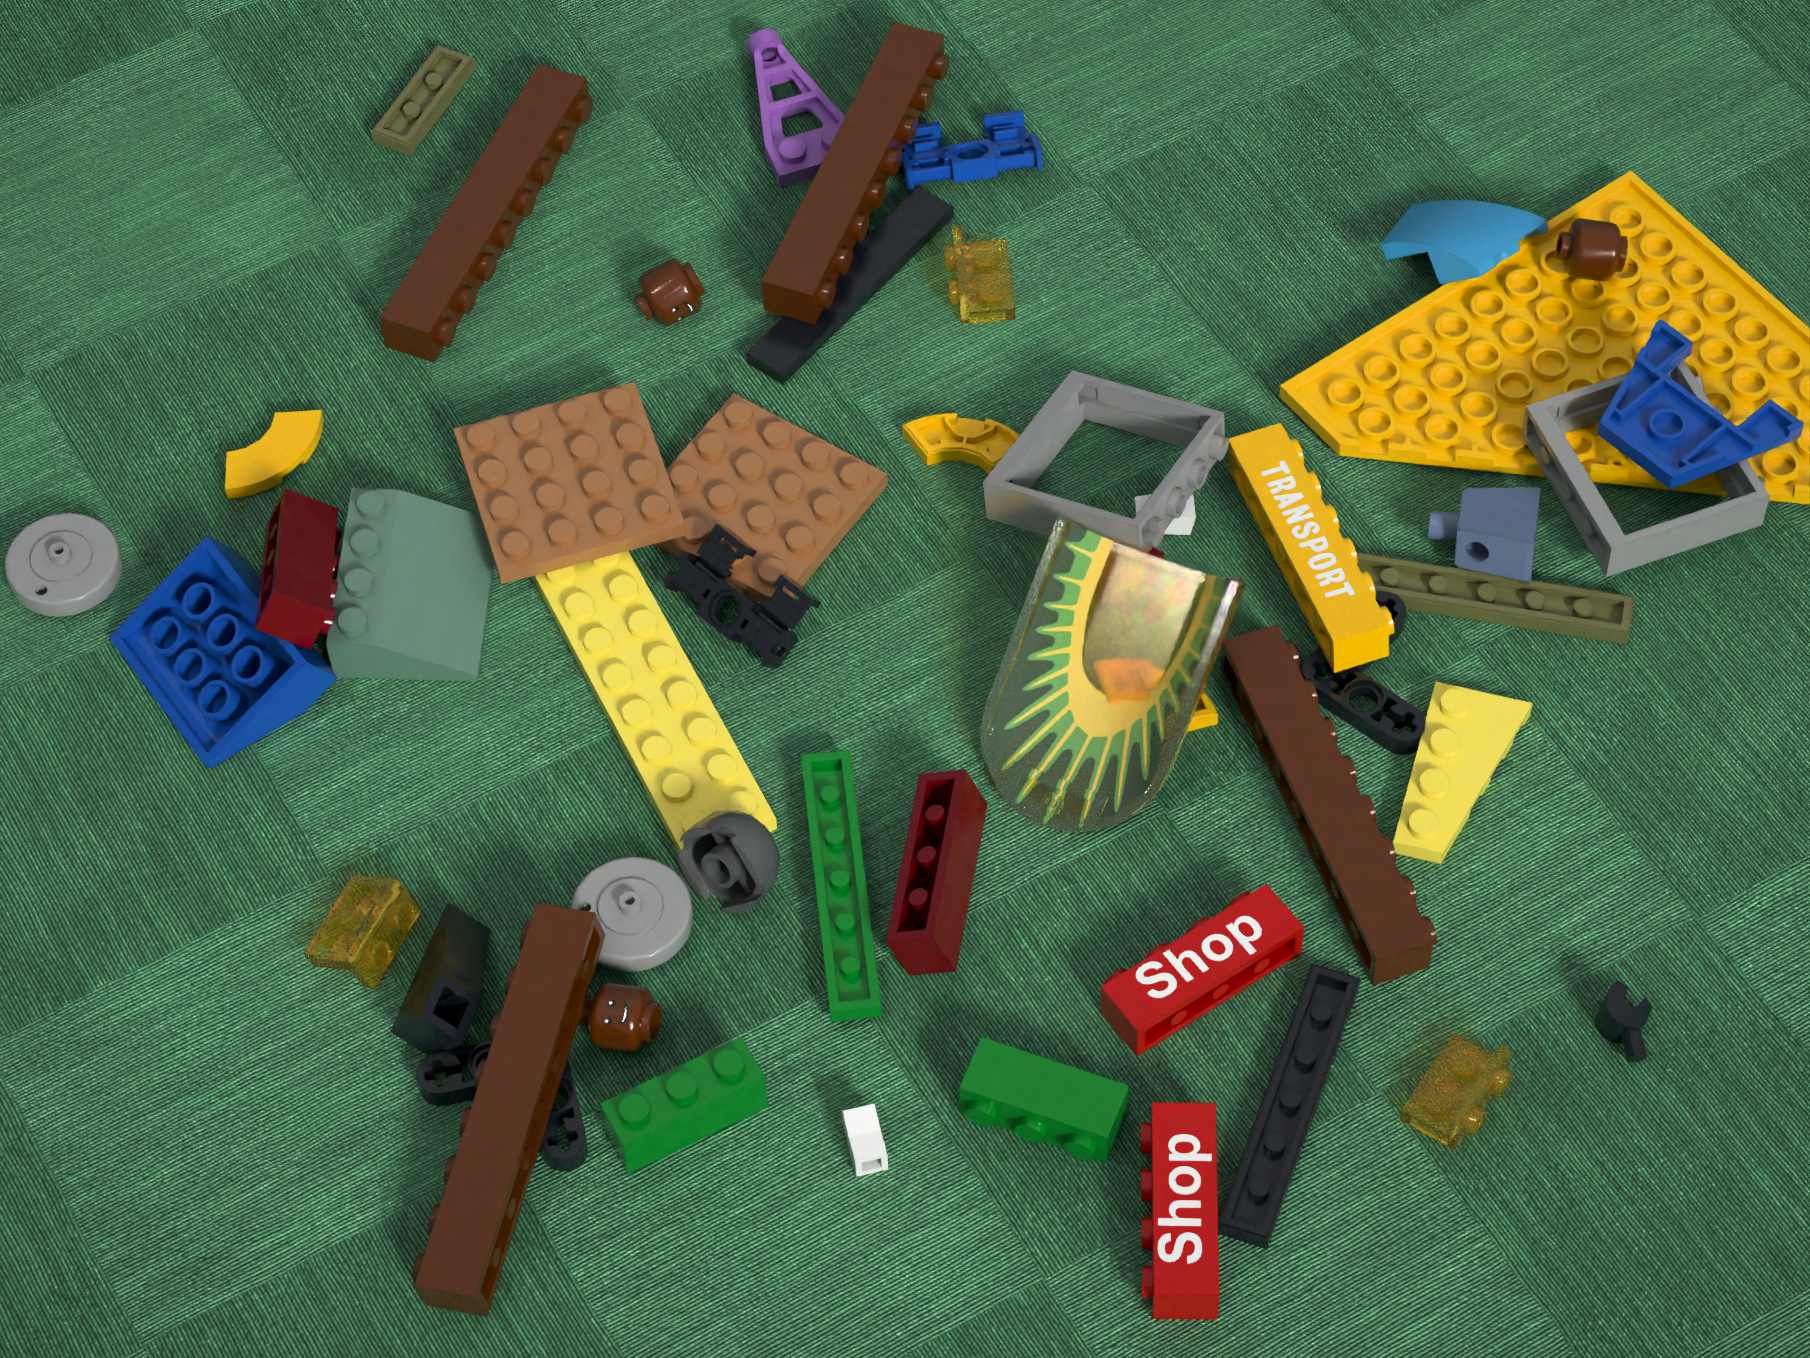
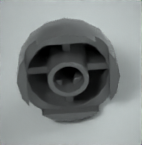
[678,810,780,913]

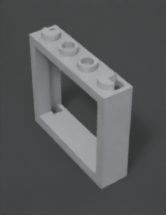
[1521,361,1770,577]
[983,370,1229,564]

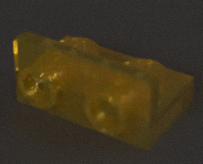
[944,226,1015,324]
[303,874,421,988]
[1400,1033,1514,1150]

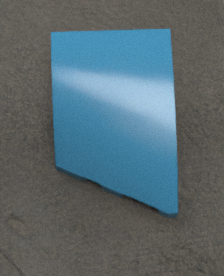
[1381,200,1549,284]

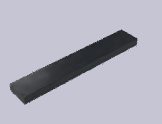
[746,186,954,385]
[1218,964,1361,1249]

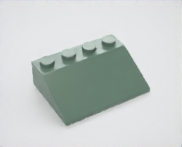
[326,488,495,682]

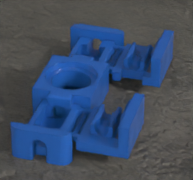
[901,109,1043,189]

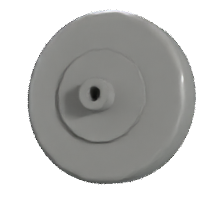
[4,513,123,616]
[570,857,693,972]

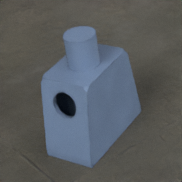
[1428,487,1541,582]

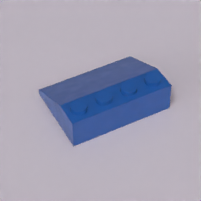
[109,535,338,768]

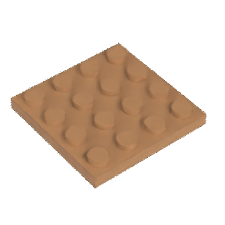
[453,382,687,584]
[653,393,888,603]

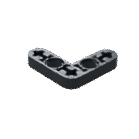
[1302,591,1425,755]
[416,1040,588,1172]

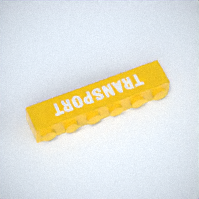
[1228,423,1394,673]

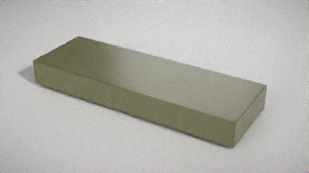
[370,44,477,157]

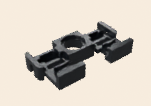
[664,523,822,669]

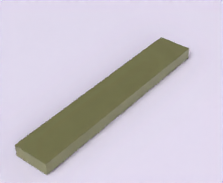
[1356,552,1635,645]

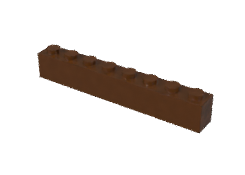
[761,22,949,324]
[379,64,593,363]
[1220,624,1437,985]
[412,903,606,1317]

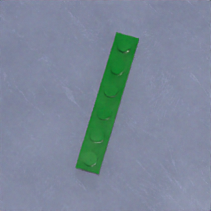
[800,750,882,1022]

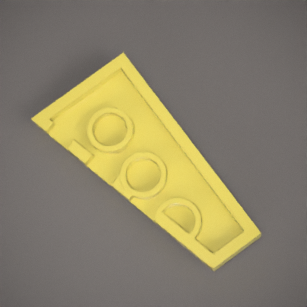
[1393,682,1533,864]

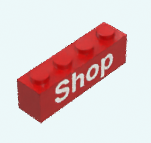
[1100,884,1304,1057]
[1140,1102,1219,1320]

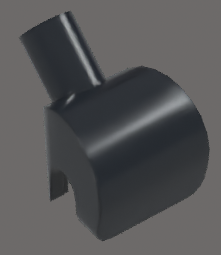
[1595,981,1652,1063]

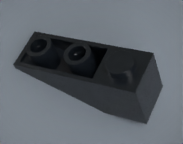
[390,903,490,1056]

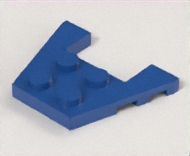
[1597,319,1804,489]

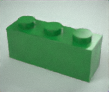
[959,1036,1130,1163]
[600,1037,768,1174]

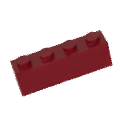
[255,488,342,650]
[886,769,988,975]

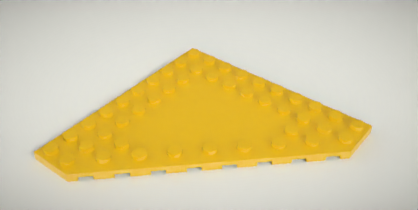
[1279,171,1810,505]

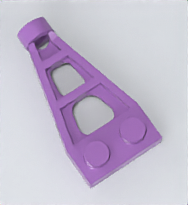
[746,29,845,187]

